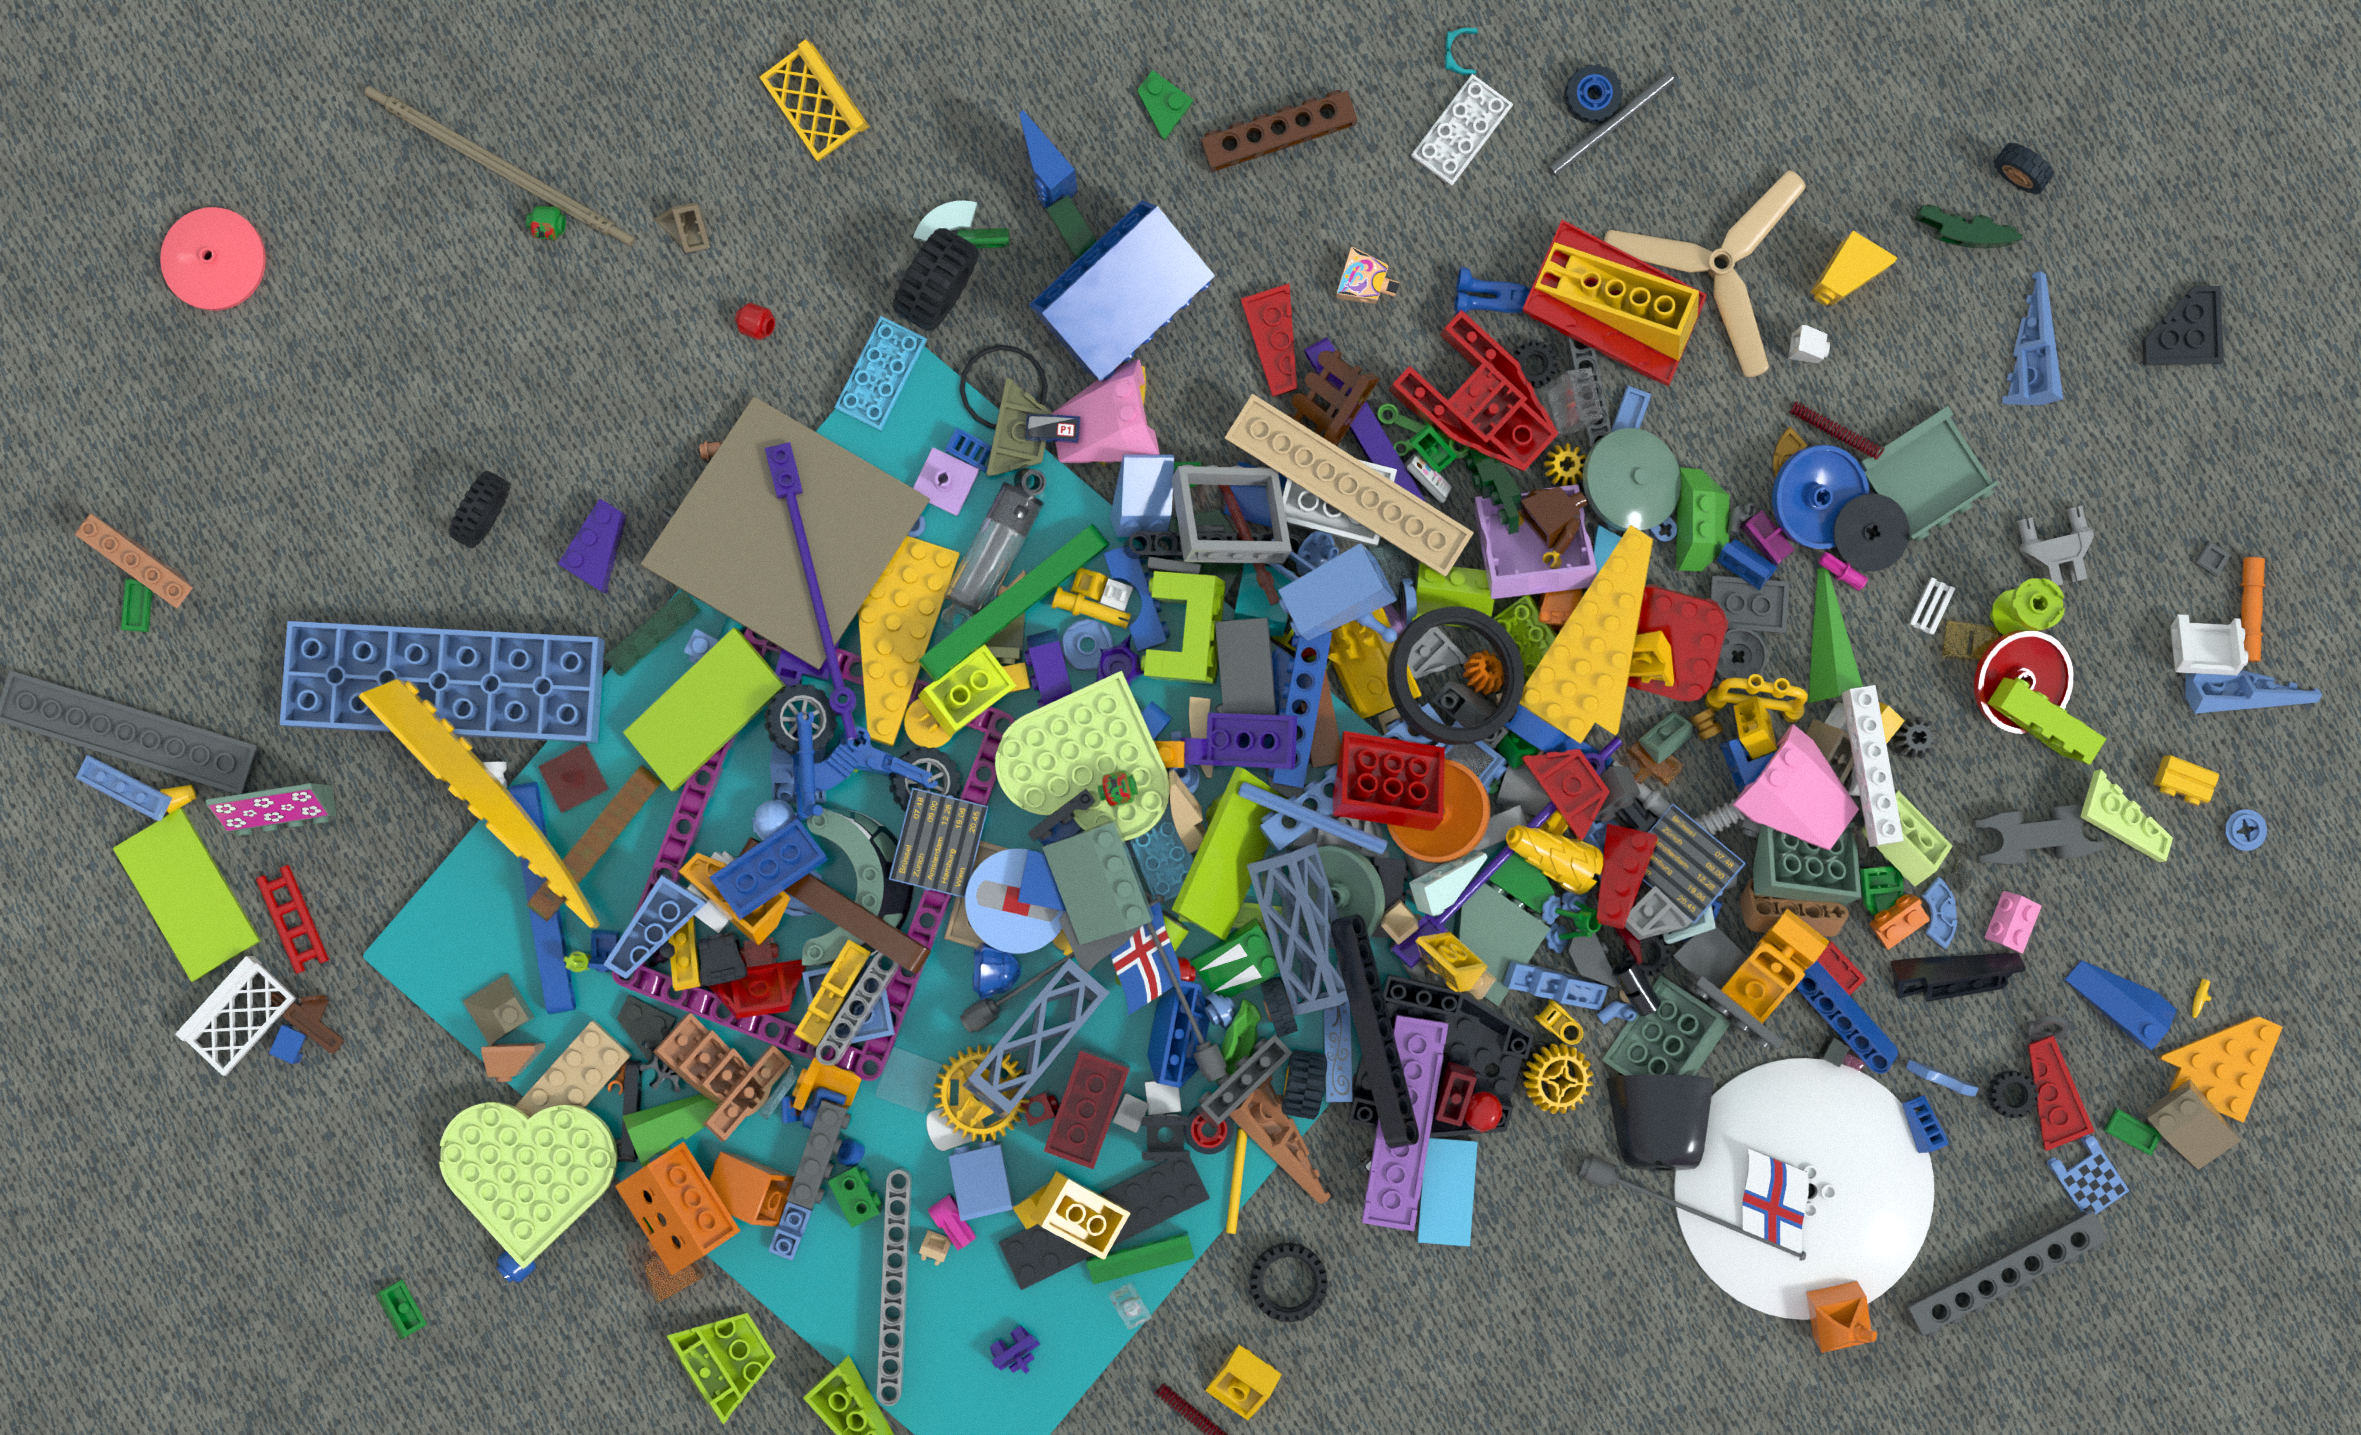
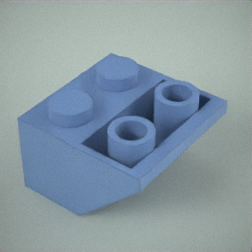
[770,743,826,803]

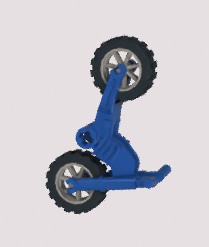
[764,684,961,822]

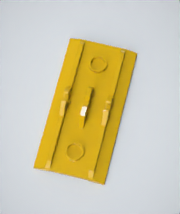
[1299,577,1421,719]

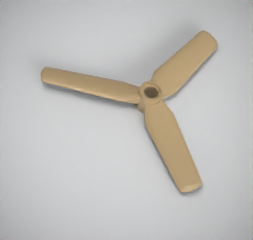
[1603,170,1806,377]

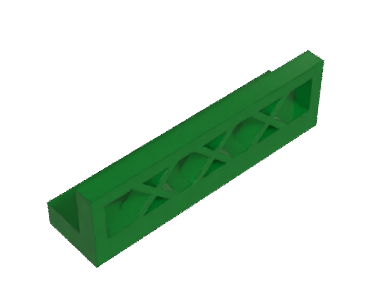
[1086,1232,1194,1285]

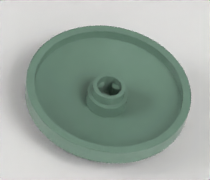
[1583,428,1681,531]
[1300,844,1385,949]

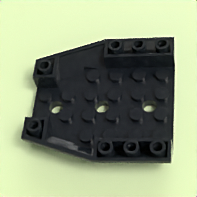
[1348,974,1534,1138]

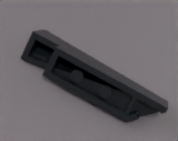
[1891,953,2026,1002]

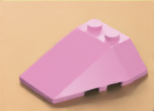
[1051,359,1160,463]
[1733,724,1859,850]

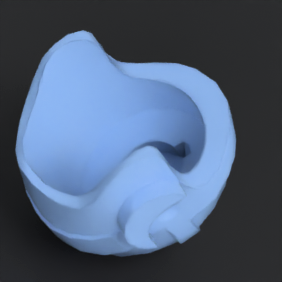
[752,800,797,841]

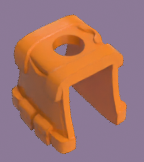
[1538,588,1582,632]

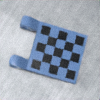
[2047,1134,2129,1215]

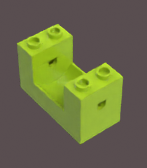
[1141,571,1226,685]

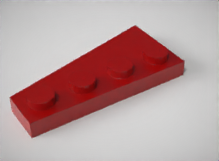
[1240,283,1297,398]
[1597,823,1658,929]
[2027,1035,2095,1151]

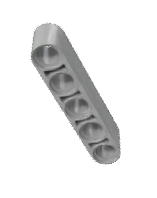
[1403,805,1528,878]
[816,952,899,1066]

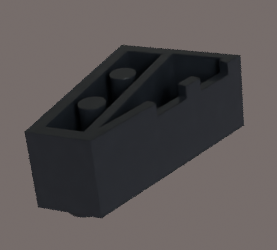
[1371,857,1408,938]

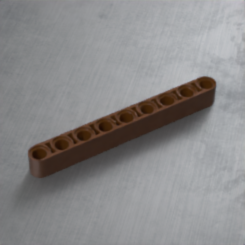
[738,837,931,974]

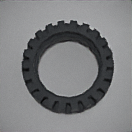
[449,471,510,549]
[1250,1243,1328,1323]

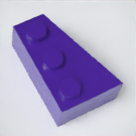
[558,499,627,594]
[1024,629,1073,708]

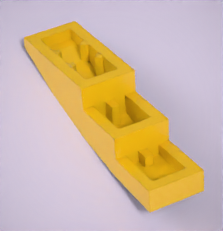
[794,939,871,1048]

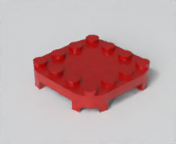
[1627,584,1728,701]

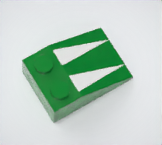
[1190,917,1280,998]

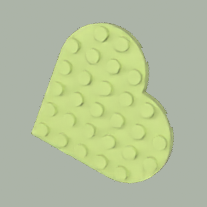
[995,671,1169,841]
[439,1102,618,1269]

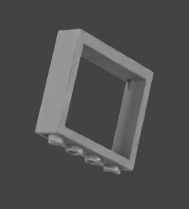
[1171,465,1292,563]

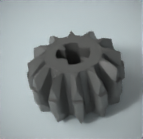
[1894,716,1939,760]

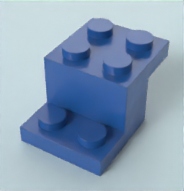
[1719,738,1777,792]

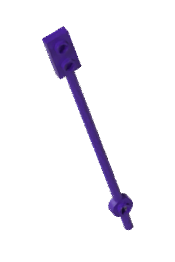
[765,442,858,740]
[1391,736,1623,969]

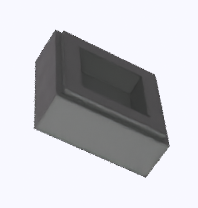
[2194,541,2231,577]

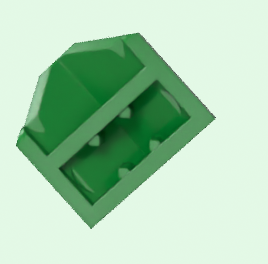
[1860,866,1905,915]

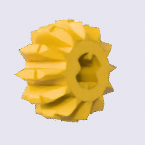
[1543,443,1586,487]

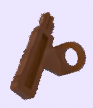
[271,992,344,1054]

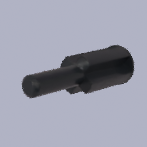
[649,943,675,967]

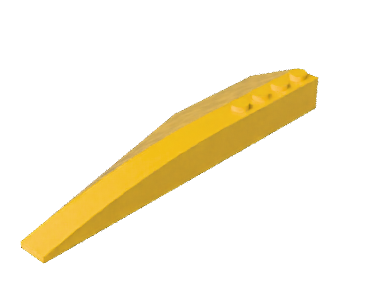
[358,679,600,928]

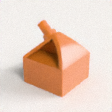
[1806,1281,1877,1353]

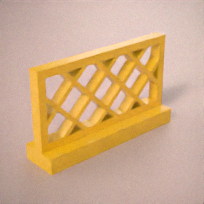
[760,39,870,161]

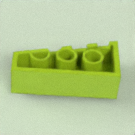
[1987,677,2106,765]

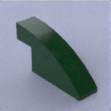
[1046,195,1097,261]

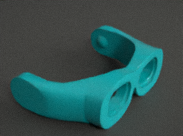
[1444,27,1478,76]

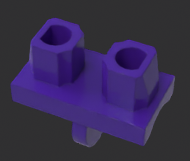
[990,1326,1041,1374]

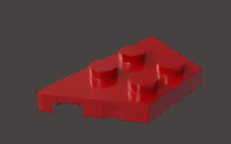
[1522,749,1610,842]
[709,959,806,1019]

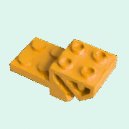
[1721,909,1829,1023]

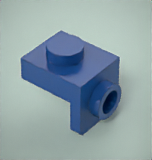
[588,929,620,972]

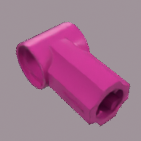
[928,1194,977,1250]

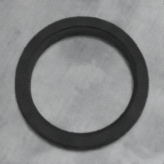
[1387,606,1524,745]

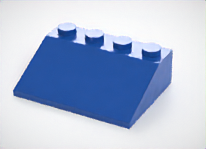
[1019,110,1078,209]

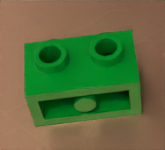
[828,1164,883,1228]

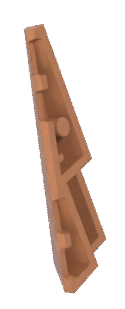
[1230,1075,1330,1204]

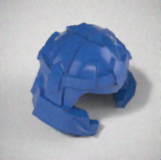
[973,942,1022,1000]

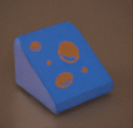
[781,1095,802,1123]

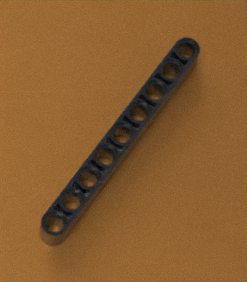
[1331,914,1419,1149]

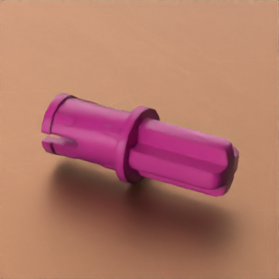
[1818,552,1868,591]

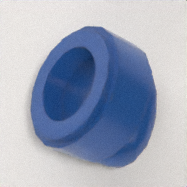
[837,1139,865,1167]

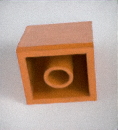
[709,1152,795,1227]

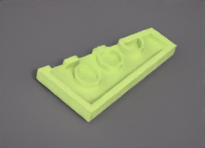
[2080,769,2173,862]

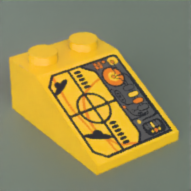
[1416,932,1488,992]

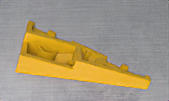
[1629,631,1674,686]

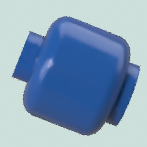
[496,1250,536,1283]

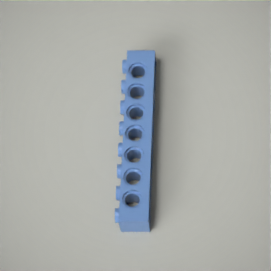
[1259,703,1445,854]

